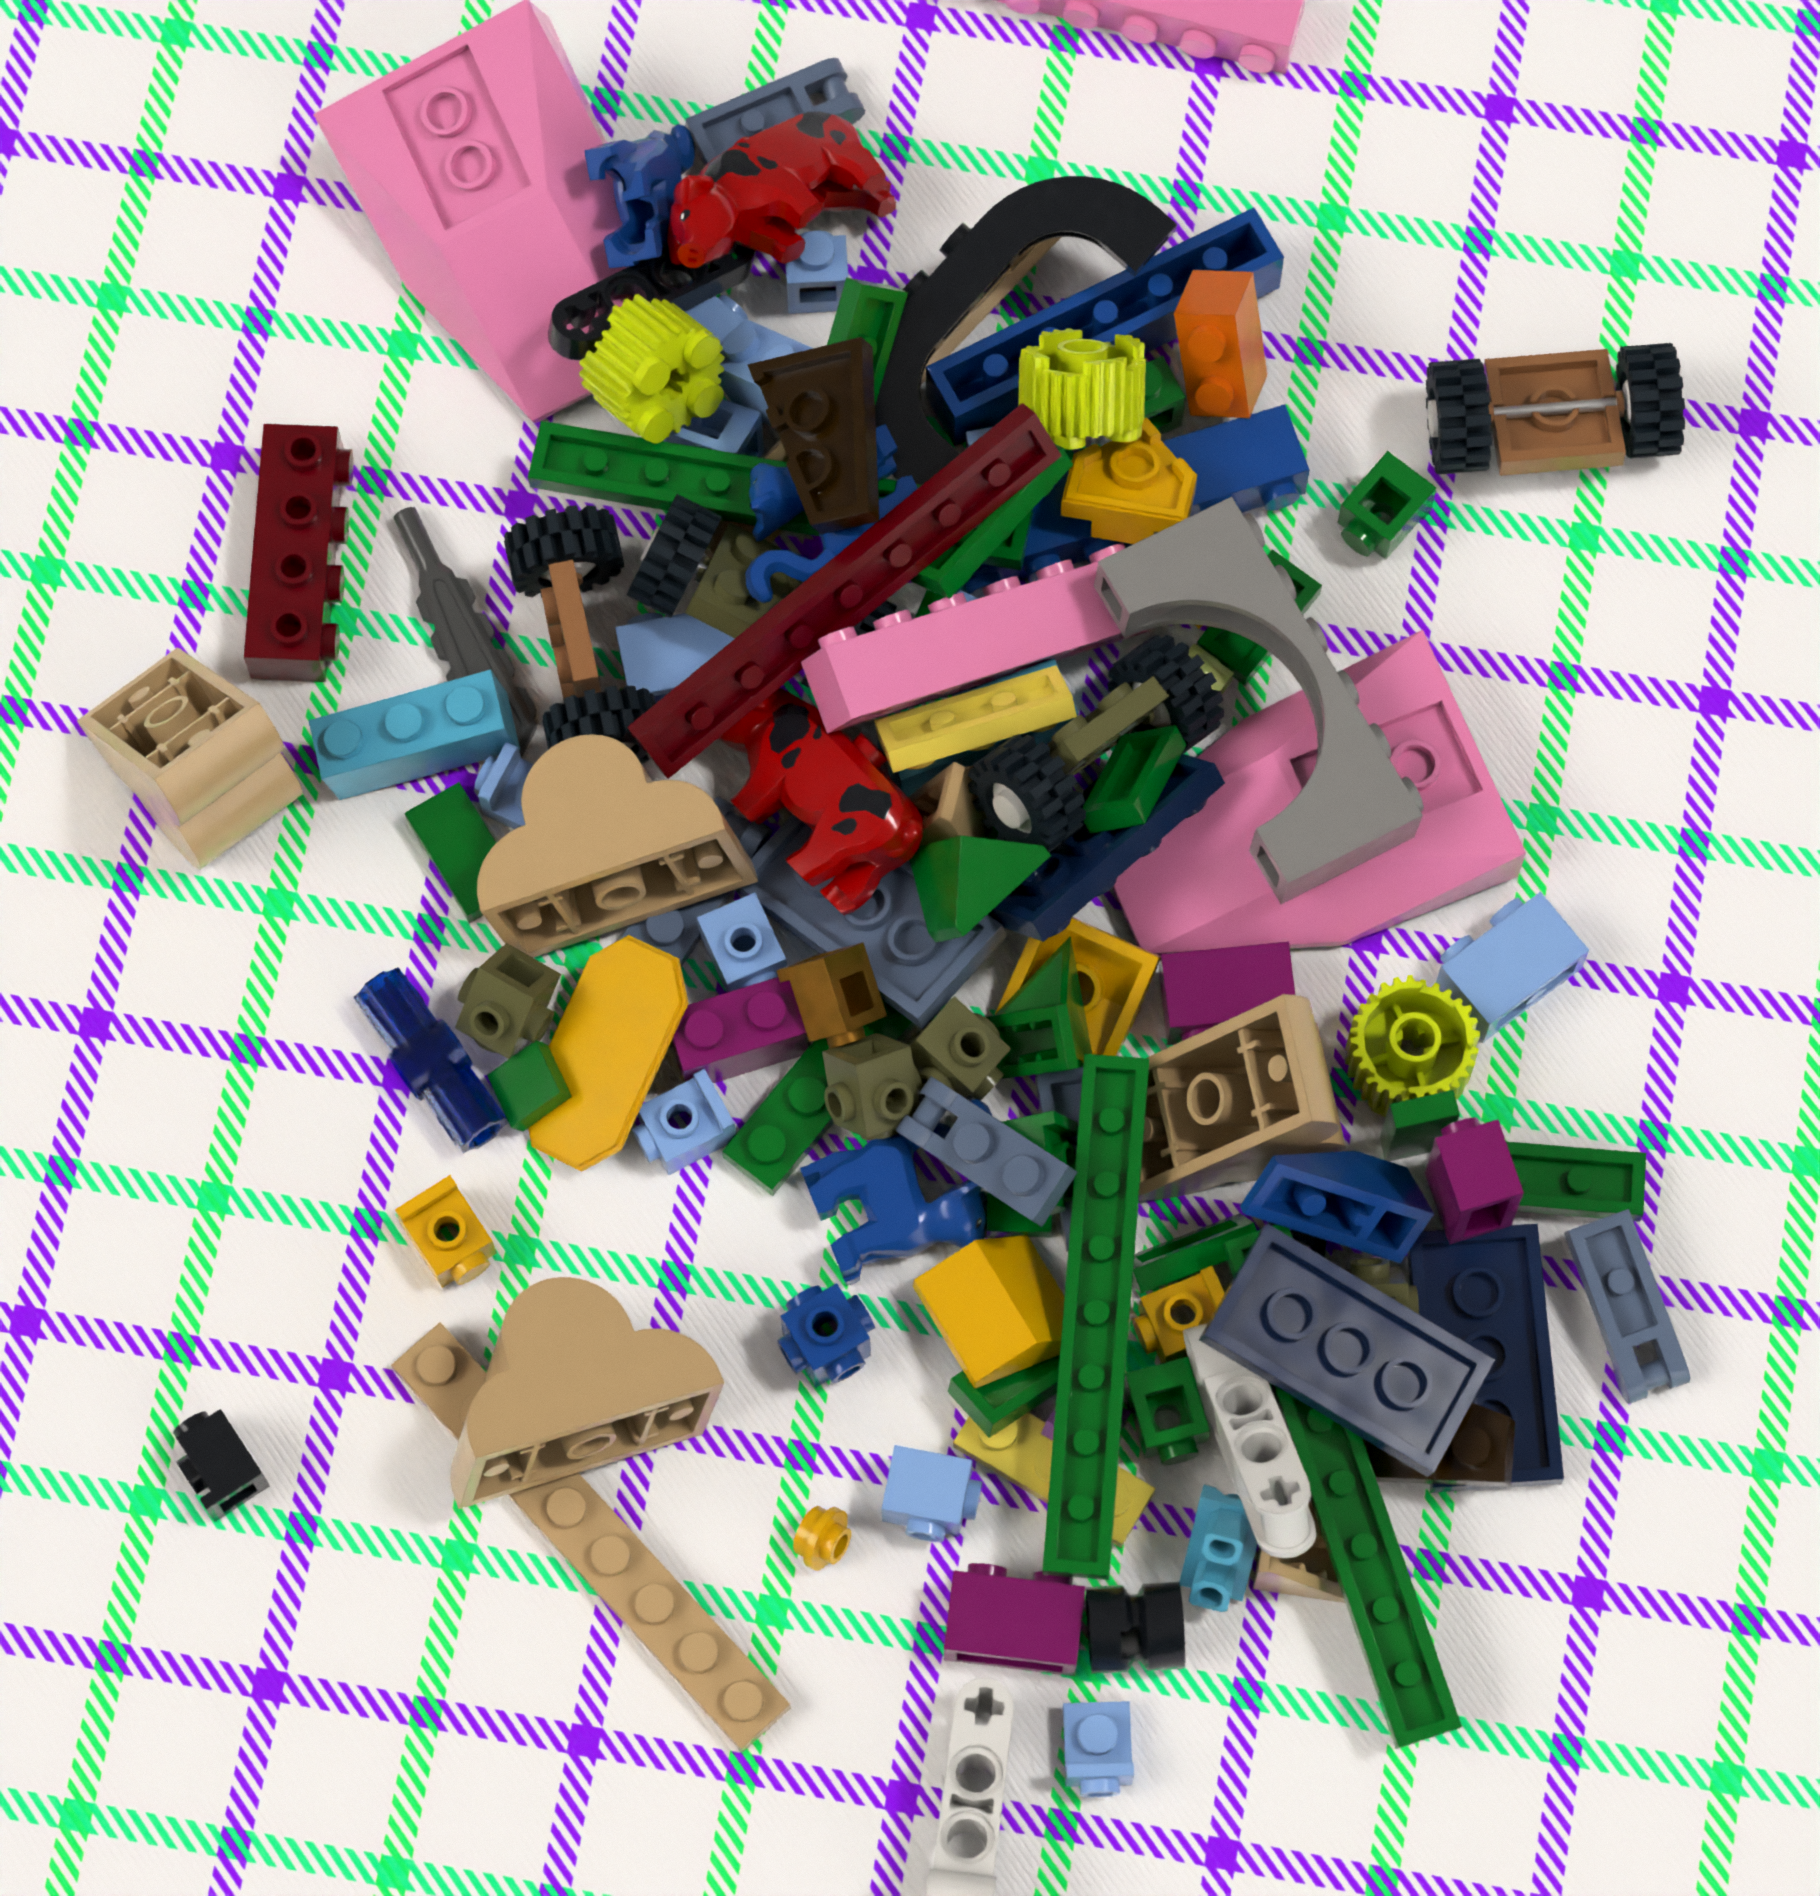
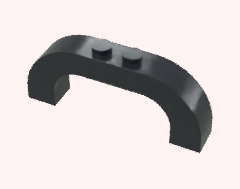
[875,176,1177,485]

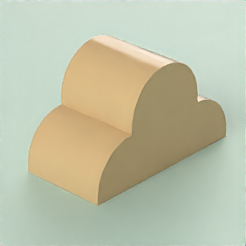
[77,647,303,870]
[477,734,758,958]
[1139,994,1346,1201]
[450,1277,725,1509]

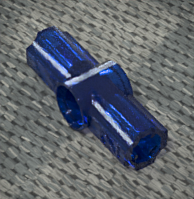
[353,967,508,1154]

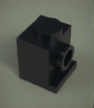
[173,1408,270,1522]

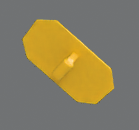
[528,935,689,1172]

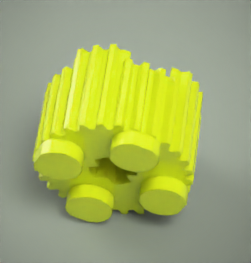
[579,294,725,444]
[1018,328,1146,450]
[1345,975,1480,1118]

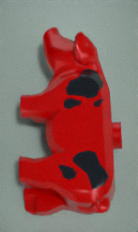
[667,111,896,268]
[718,688,923,916]

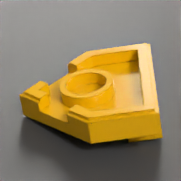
[1061,417,1197,544]

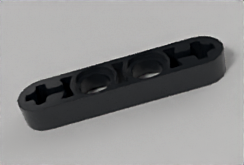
[548,243,756,360]

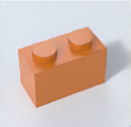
[1174,270,1268,418]

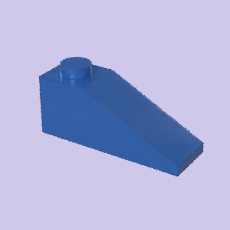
[1240,1151,1434,1263]

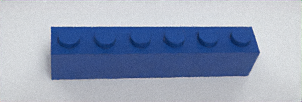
[926,207,1284,447]
[955,404,1310,598]

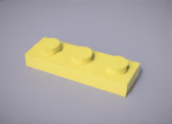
[874,665,1077,773]
[953,1412,1156,1548]

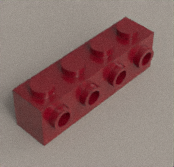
[243,423,354,682]

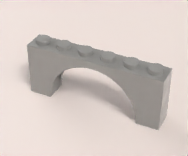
[1094,497,1424,904]

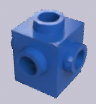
[776,1283,875,1388]

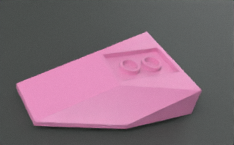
[313,0,634,423]
[1112,630,1526,957]

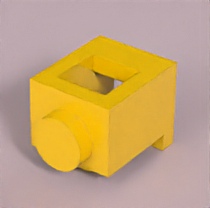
[395,1175,497,1288]
[1132,1265,1225,1364]

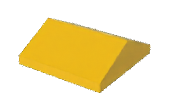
[995,917,1161,1056]
[912,1235,1065,1388]

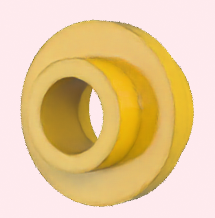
[793,1506,852,1571]

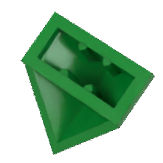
[909,835,1051,943]
[986,936,1092,1079]

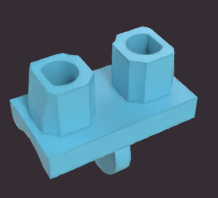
[1179,1484,1258,1612]

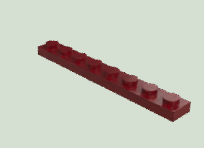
[627,403,1062,779]

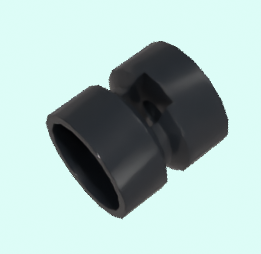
[1086,1582,1185,1674]

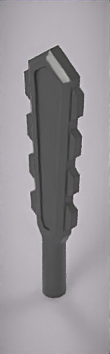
[393,507,537,758]

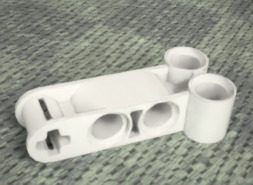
[1183,1323,1316,1558]
[925,1677,1014,1896]

